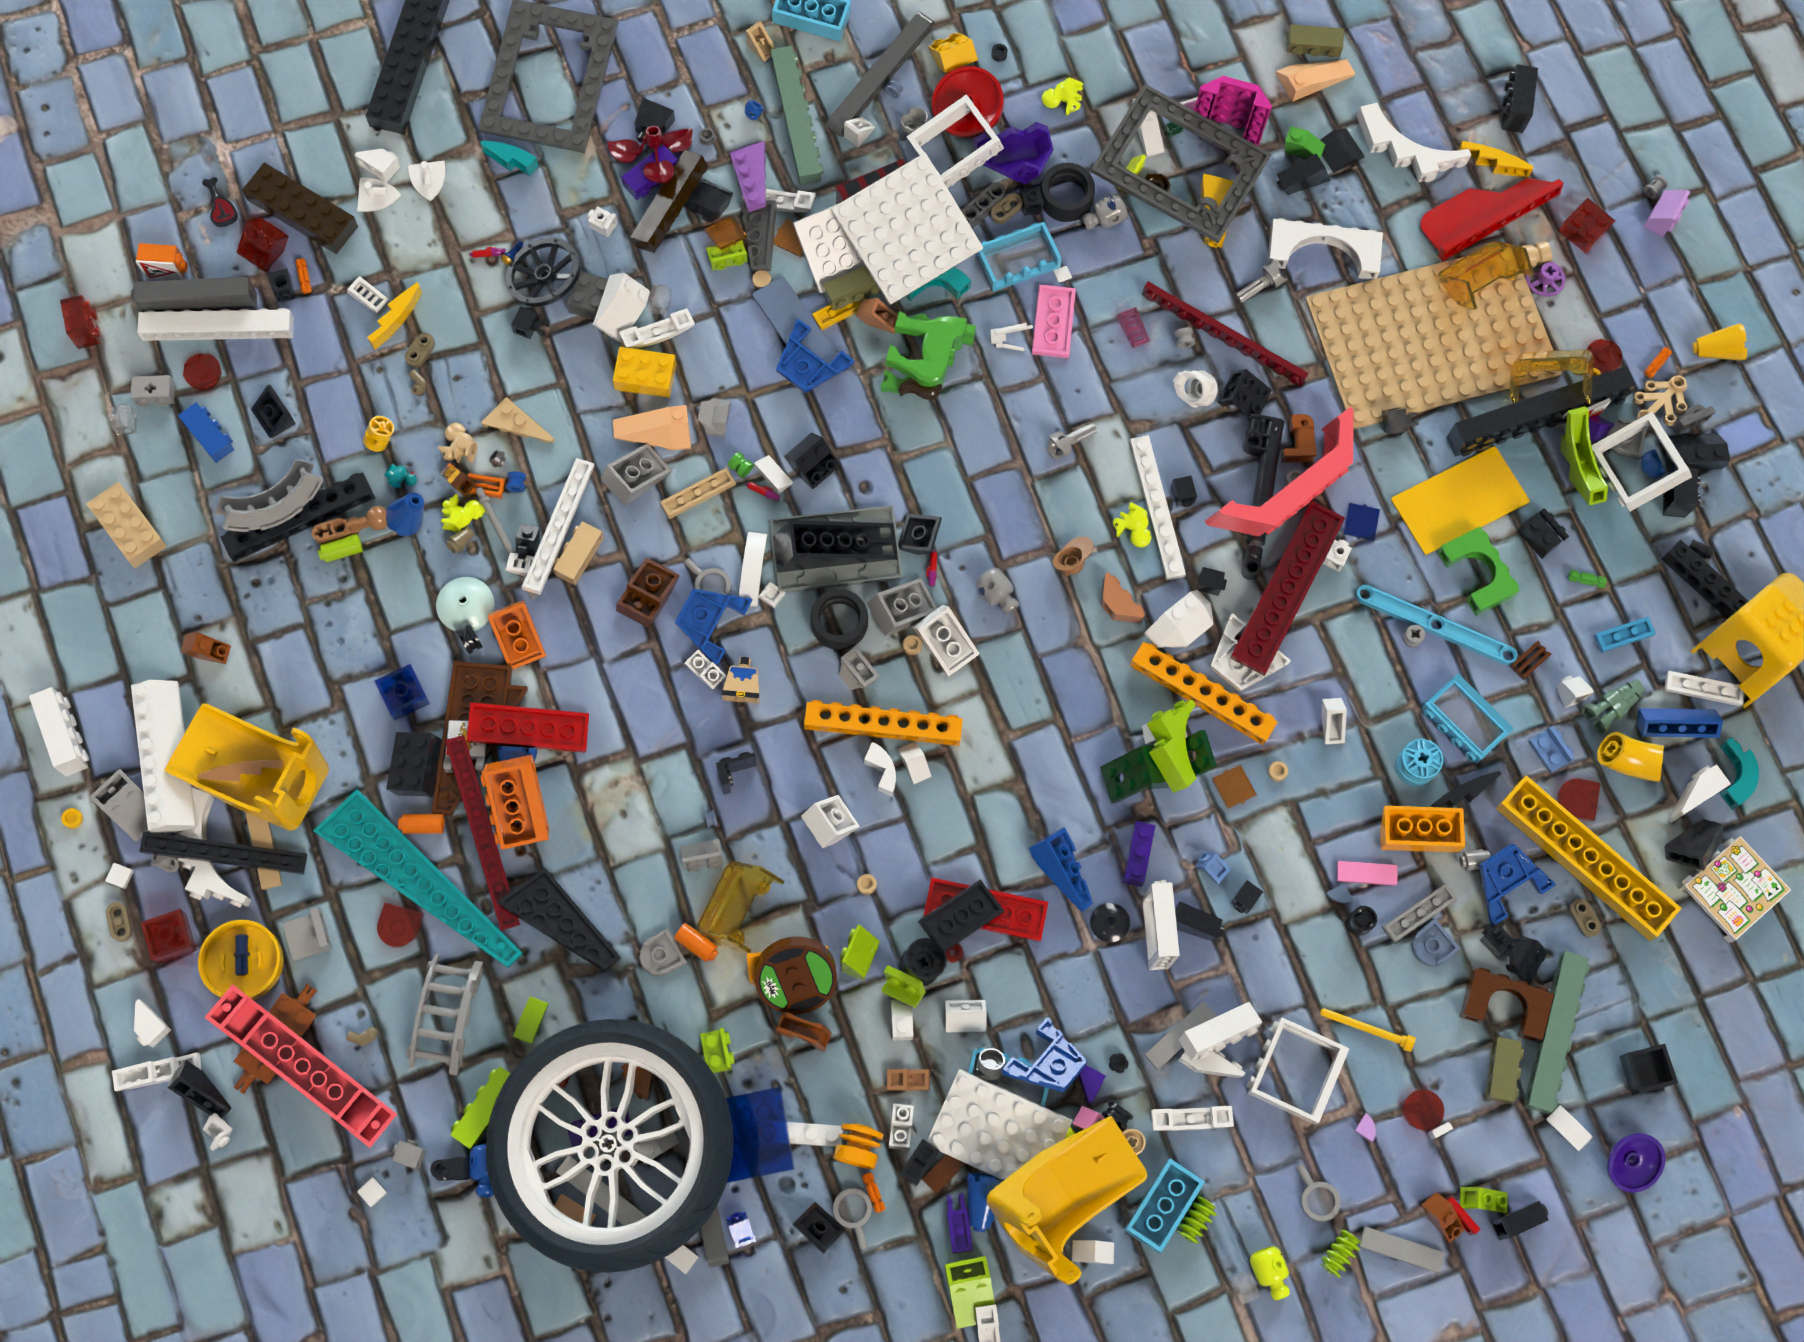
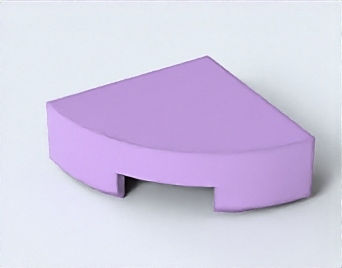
[1354,1113,1376,1143]

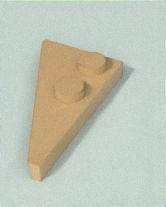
[481,397,555,443]

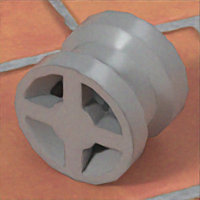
[1174,327,1195,349]
[1403,625,1425,647]

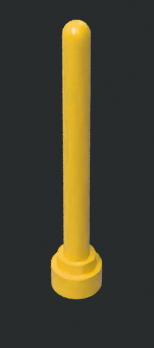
[1320,1008,1416,1052]

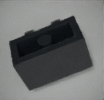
[1517,508,1570,559]

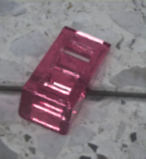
[1117,307,1150,348]

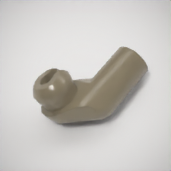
[409,369,427,396]
[346,1027,378,1046]

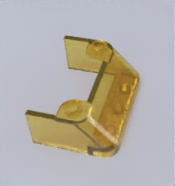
[1438,241,1534,310]
[1509,349,1594,404]
[697,861,785,953]

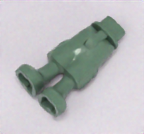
[1581,679,1646,736]

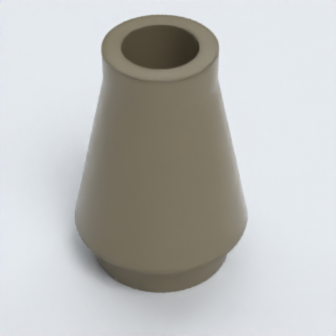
[446,527,475,554]

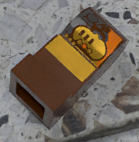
[440,462,476,497]

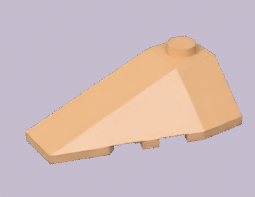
[1276,59,1355,102]
[613,405,691,451]

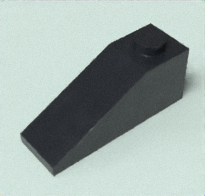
[168,1060,232,1119]

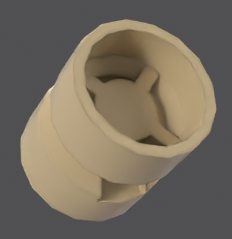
[1518,241,1552,270]
[1123,1129,1146,1155]

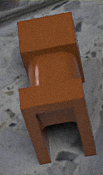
[1281,414,1317,463]
[775,1012,832,1052]

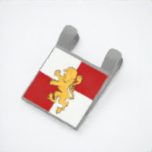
[1554,398,1611,438]
[443,720,487,774]

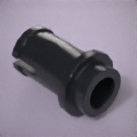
[1689,539,1714,560]

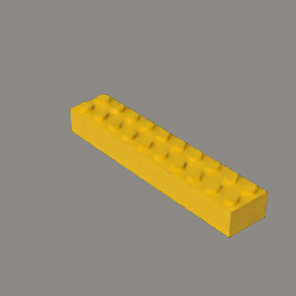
[1495,775,1682,941]

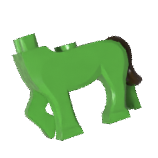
[881,311,976,400]

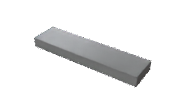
[1382,883,1458,944]
[1144,1001,1217,1070]
[1359,1226,1445,1273]

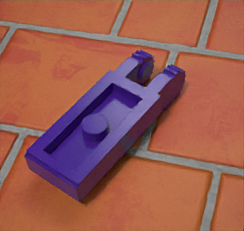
[946,1193,973,1254]

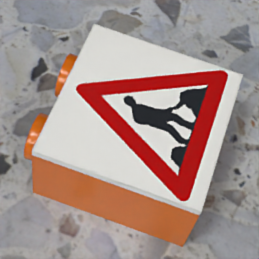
[136,243,188,280]

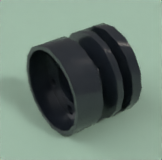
[898,938,947,987]

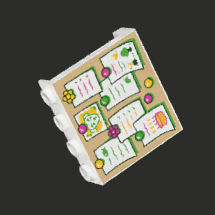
[1678,836,1791,943]

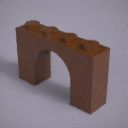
[1459,967,1554,1043]

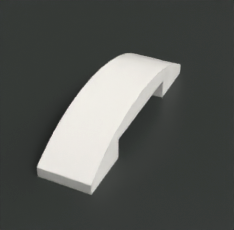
[742,189,816,213]
[619,308,695,349]
[739,532,767,607]
[1151,1106,1234,1131]
[975,1304,1000,1342]

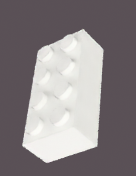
[29,687,89,776]

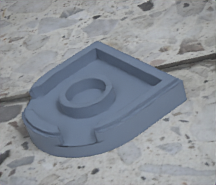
[1412,918,1461,967]

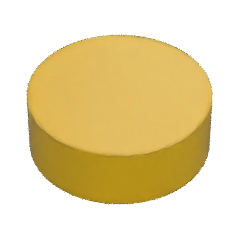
[61,808,83,829]

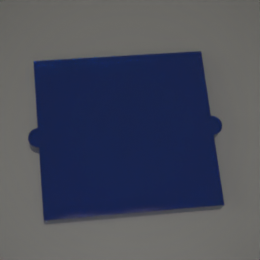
[1343,503,1380,541]

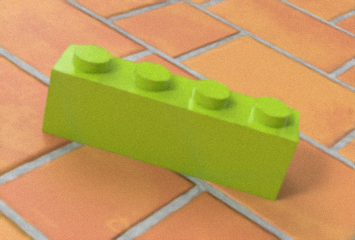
[450,1066,510,1149]

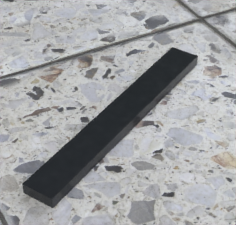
[139,831,308,875]

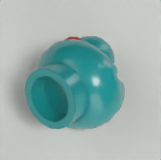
[384,464,417,488]

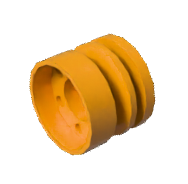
[833,1123,884,1170]

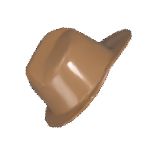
[1053,536,1093,576]

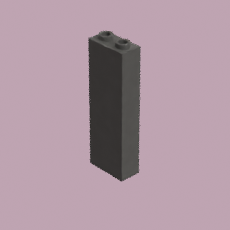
[131,277,257,312]

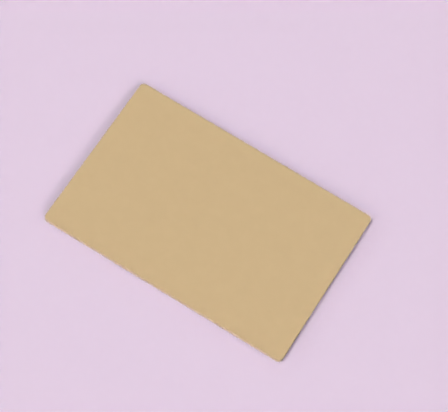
[1306,245,1562,429]

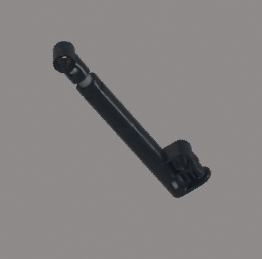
[1241,414,1284,580]

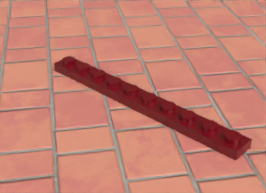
[1142,281,1309,386]
[445,735,520,931]

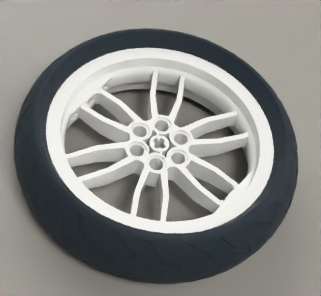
[486,1019,734,1273]

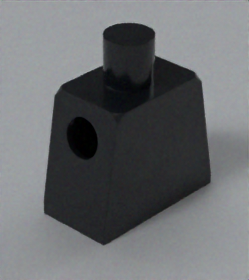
[635,98,675,144]

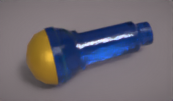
[502,241,524,265]

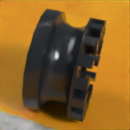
[991,44,1008,62]

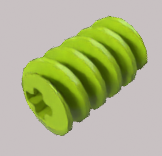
[1176,1196,1217,1244]
[1320,1230,1362,1278]

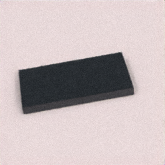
[918,879,1004,954]

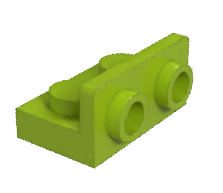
[706,239,748,271]
[881,965,926,1008]
[700,1028,735,1074]

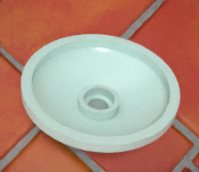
[436,577,495,632]

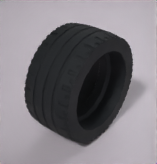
[1040,162,1095,222]
[810,589,869,650]

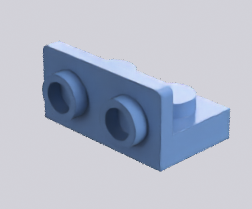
[1528,726,1574,774]

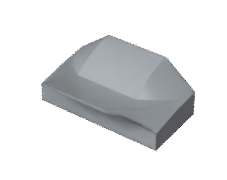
[698,398,731,438]
[838,647,880,690]

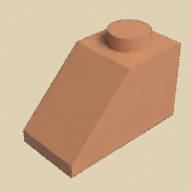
[856,298,898,333]

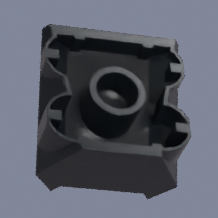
[684,179,733,223]

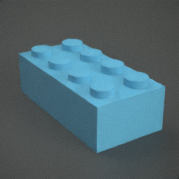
[772,0,851,42]
[1124,1159,1205,1254]

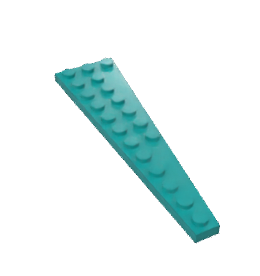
[313,789,523,968]

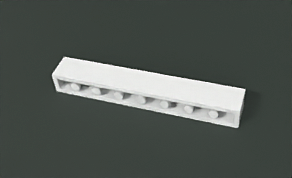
[137,308,294,341]

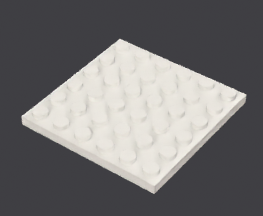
[831,152,983,306]

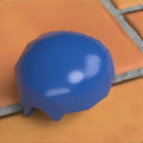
[1641,449,1666,478]

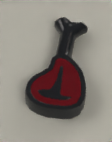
[202,177,238,227]

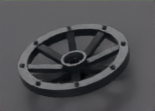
[505,238,581,307]

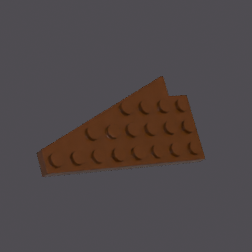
[431,661,528,816]

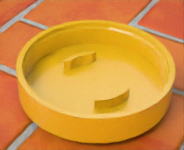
[198,920,284,1000]

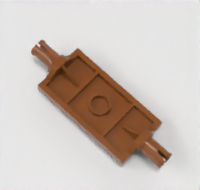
[233,983,317,1094]

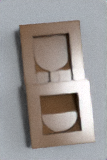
[887,1069,930,1091]

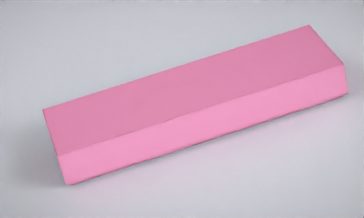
[1337,861,1397,886]

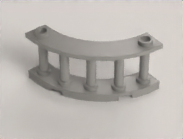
[214,458,323,532]
[406,953,483,1075]

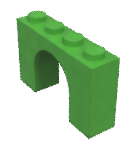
[1437,527,1520,616]

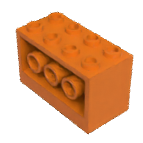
[481,754,550,850]

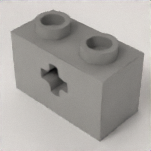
[131,375,175,407]

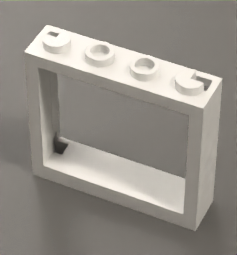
[907,94,1004,188]
[1592,412,1692,512]
[1142,880,1180,970]
[1247,1017,1349,1125]

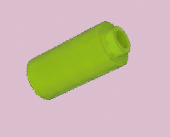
[318,533,364,563]

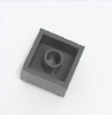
[567,271,608,320]

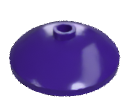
[1607,1133,1666,1193]

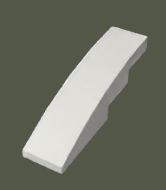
[112,1053,202,1091]

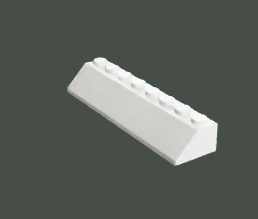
[131,680,197,835]

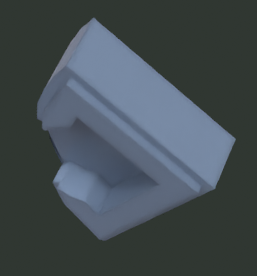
[1326,883,1354,904]

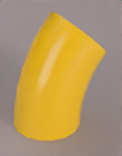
[1597,732,1664,782]

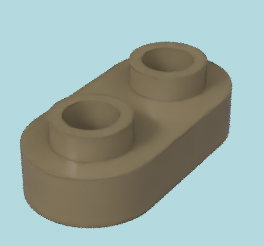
[991,193,1023,224]
[405,333,435,368]
[1569,899,1601,938]
[106,902,132,942]

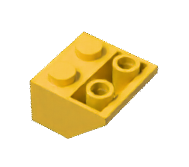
[928,32,978,73]

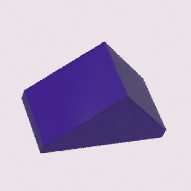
[1589,416,1614,446]
[1078,1065,1106,1105]

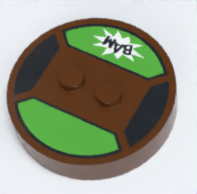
[755,936,837,1014]

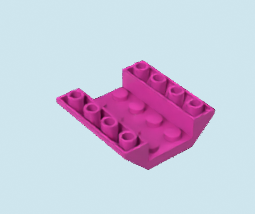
[1194,75,1272,146]

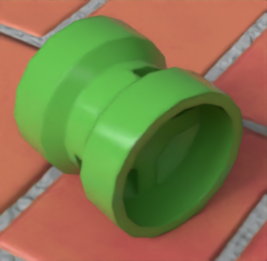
[727,452,754,478]

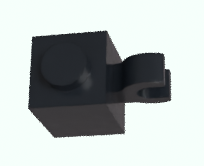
[511,306,549,339]
[1382,407,1419,436]
[515,523,540,560]
[1480,924,1514,958]

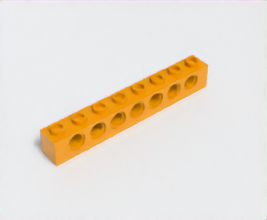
[1130,642,1278,745]
[804,700,963,746]

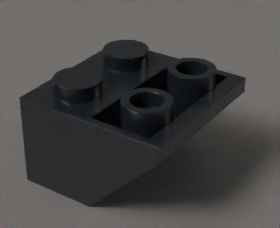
[784,432,841,489]

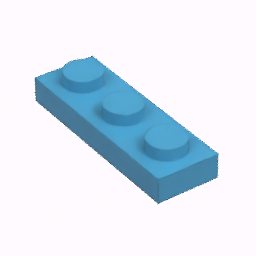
[1594,617,1656,653]

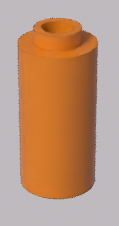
[398,814,445,834]
[674,923,719,963]

